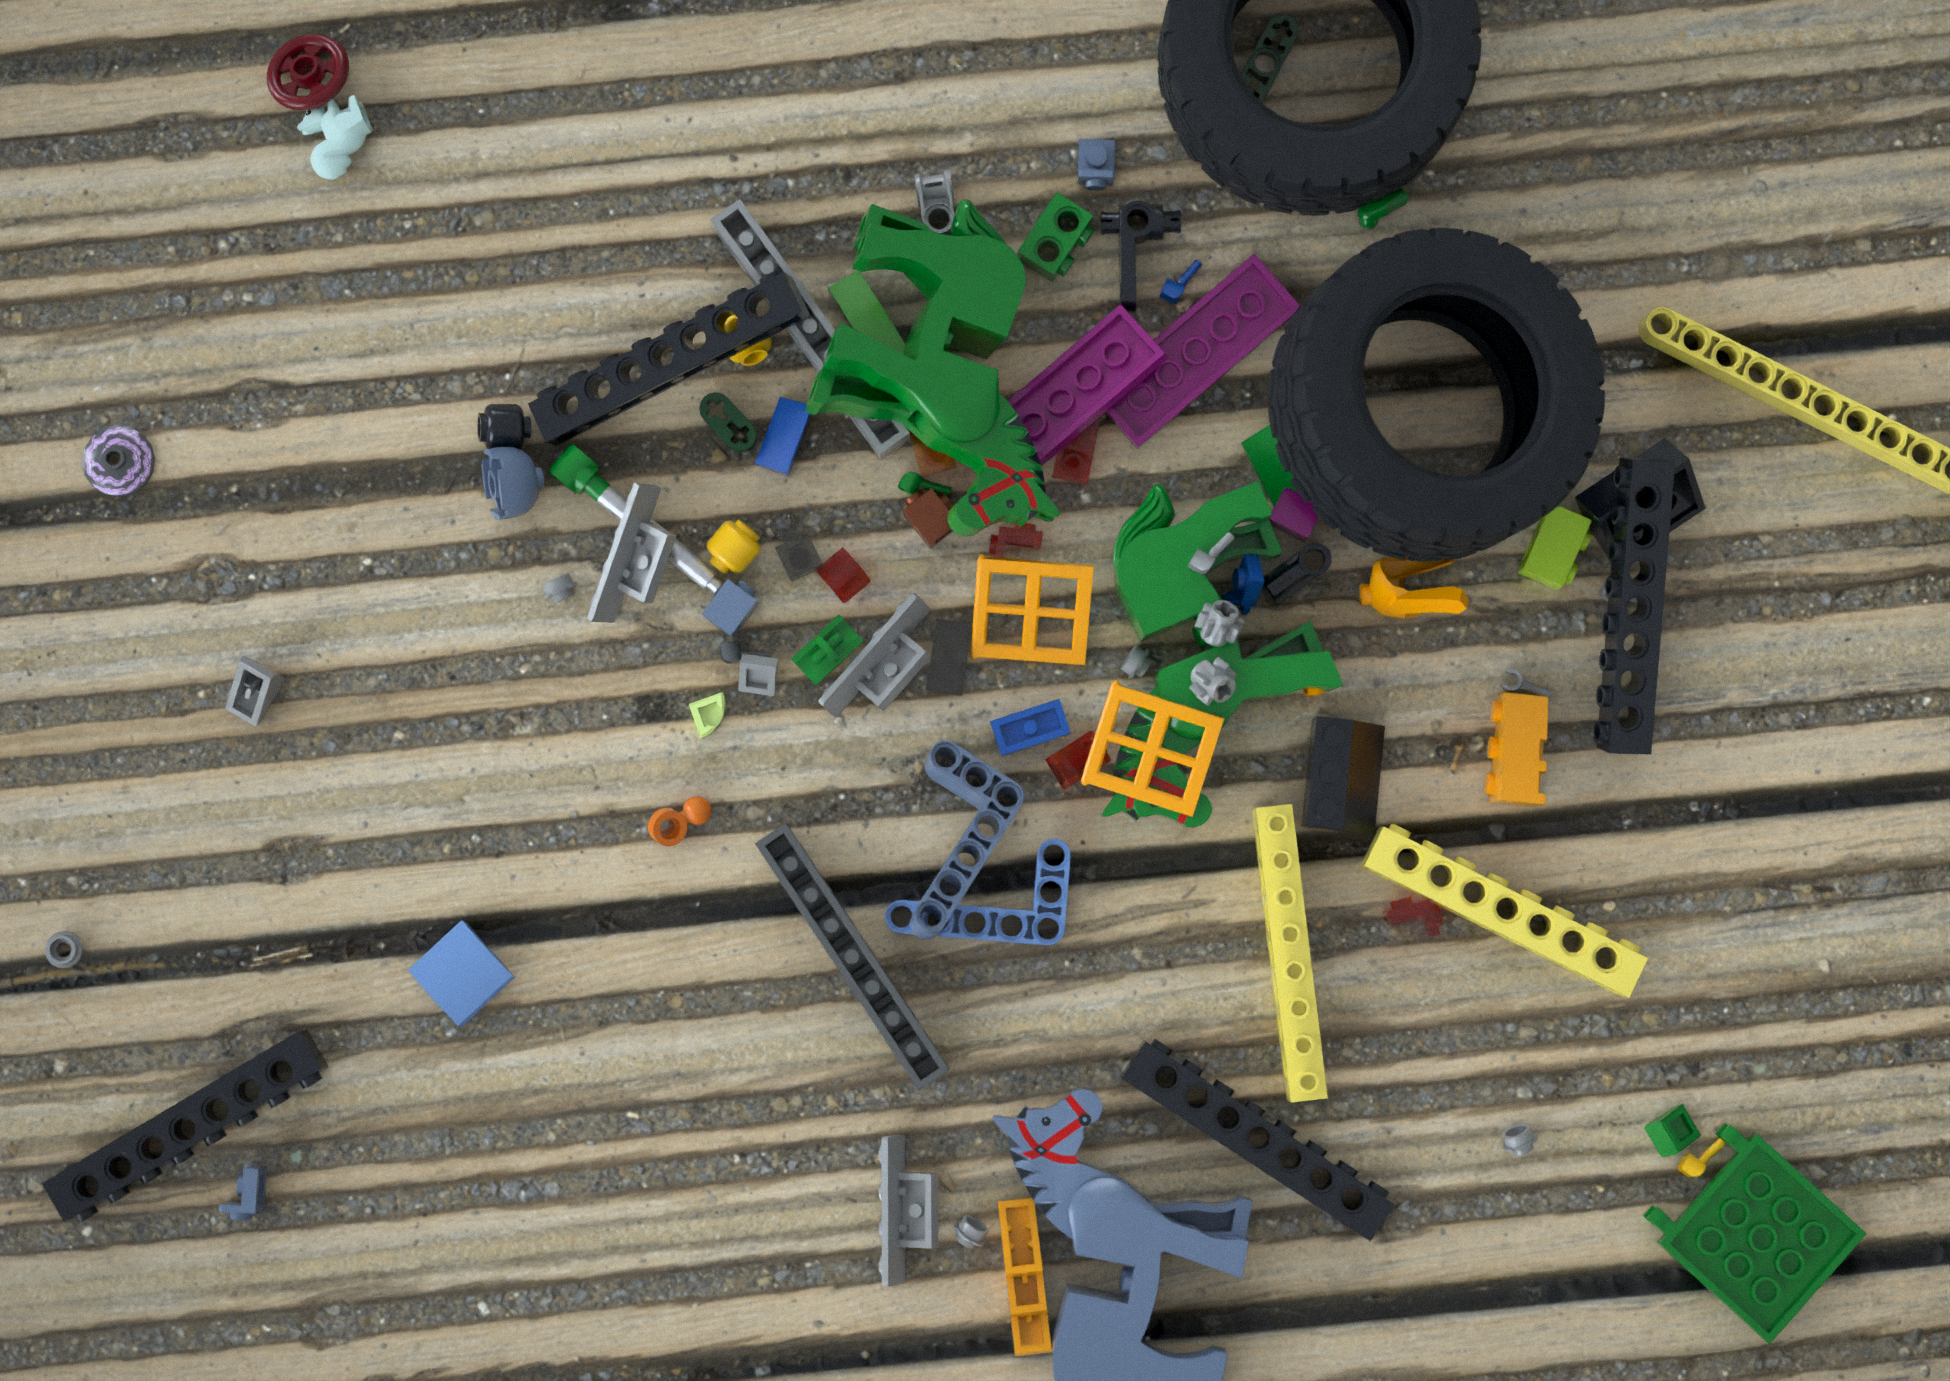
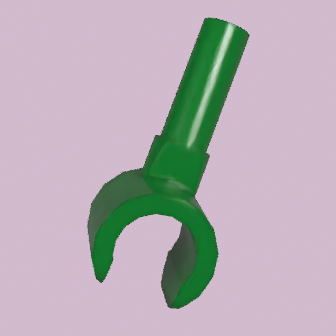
[898,472,951,496]

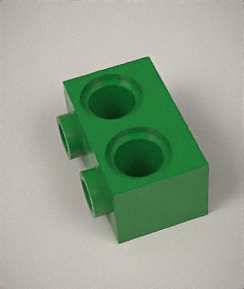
[1017,192,1095,283]

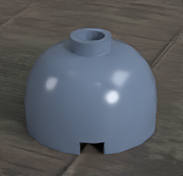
[482,447,544,520]

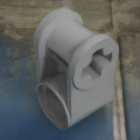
[914,169,955,236]

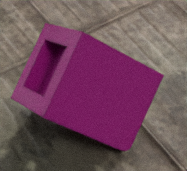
[1269,488,1318,542]

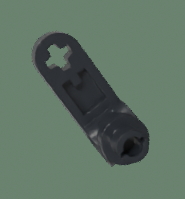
[1101,201,1181,312]

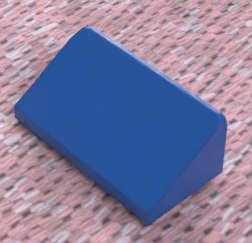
[755,397,812,477]

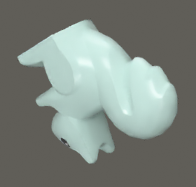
[297,94,373,180]

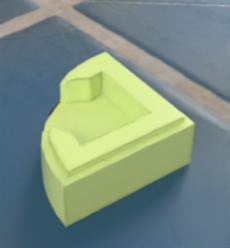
[689,692,726,739]

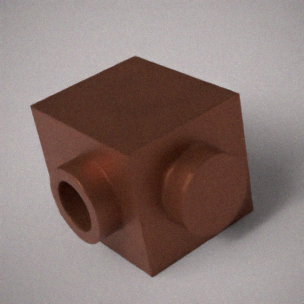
[903,488,953,549]

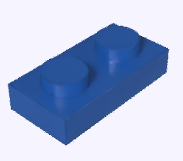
[990,699,1071,757]

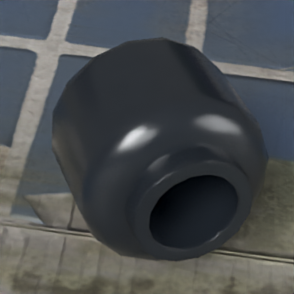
[477,404,532,449]

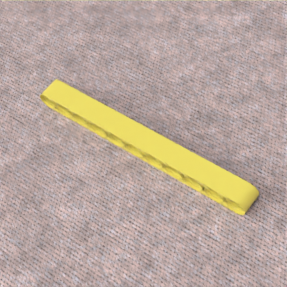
[1638,307,1950,495]

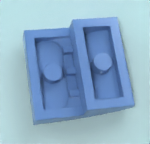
[408,920,515,1027]

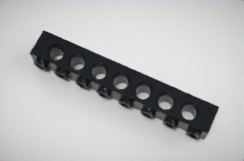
[528,271,810,446]
[1593,457,1675,755]
[42,1029,329,1223]
[1120,1038,1394,1242]

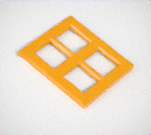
[970,554,1094,665]
[1081,680,1224,817]

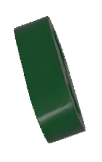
[699,392,757,453]

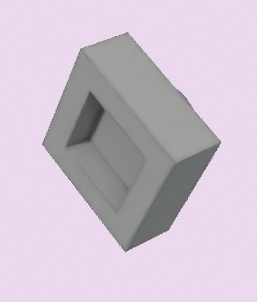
[738,653,778,696]

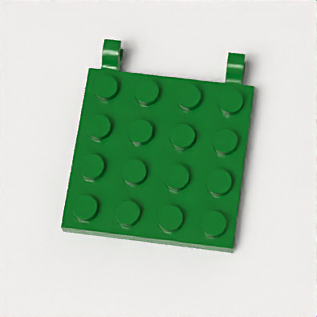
[1643,1123,1867,1344]

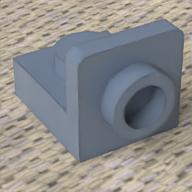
[1077,139,1115,191]
[219,1165,267,1220]

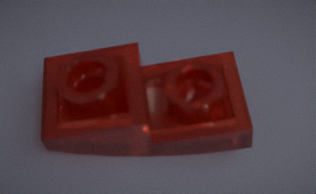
[1052,416,1101,484]

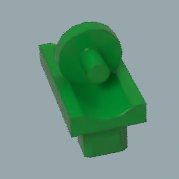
[791,615,864,686]

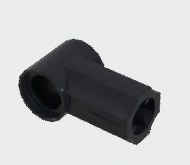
[1263,543,1332,605]

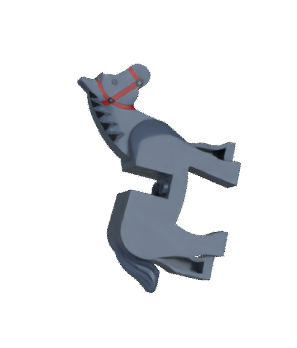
[993,1088,1253,1381]

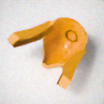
[1359,556,1469,619]

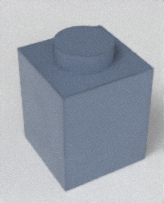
[702,579,759,639]

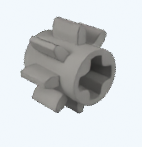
[1195,600,1245,646]
[1189,657,1237,706]

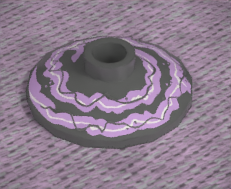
[82,425,155,497]

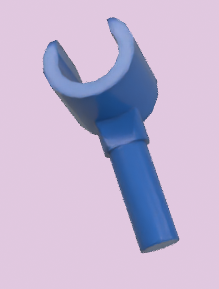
[1160,260,1202,303]

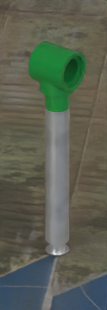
[548,443,726,597]

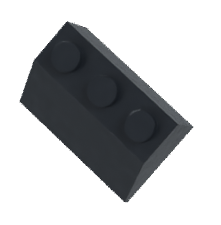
[1575,438,1706,556]
[1301,716,1385,835]

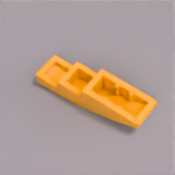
[998,1198,1052,1356]

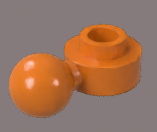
[648,796,712,847]

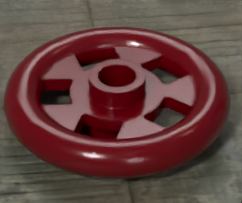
[266,34,349,110]

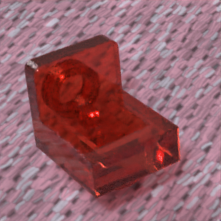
[988,523,1043,558]
[1045,730,1111,790]
[1382,896,1443,936]

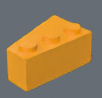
[1484,692,1548,807]

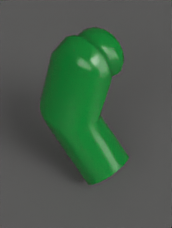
[1357,188,1408,229]

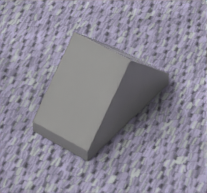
[225,656,286,727]

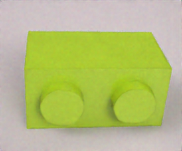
[1517,506,1593,590]

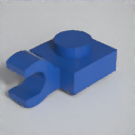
[1221,554,1265,616]

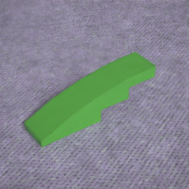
[828,270,905,354]

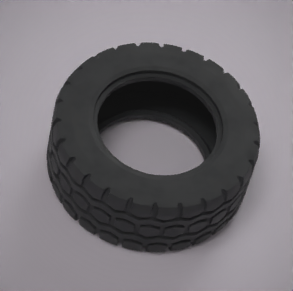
[1157,0,1482,216]
[1268,228,1605,562]

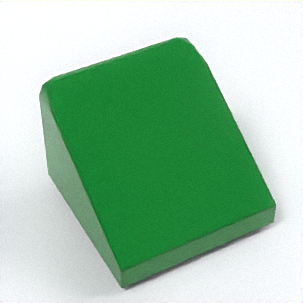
[1644,1104,1701,1157]

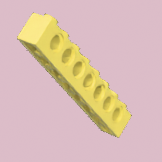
[1252,804,1328,1103]
[1360,824,1648,998]

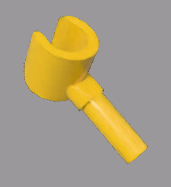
[1677,1138,1726,1177]

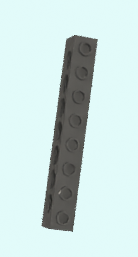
[755,823,950,1090]

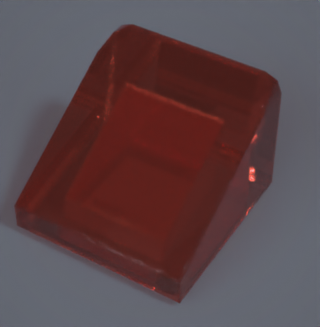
[815,547,870,603]

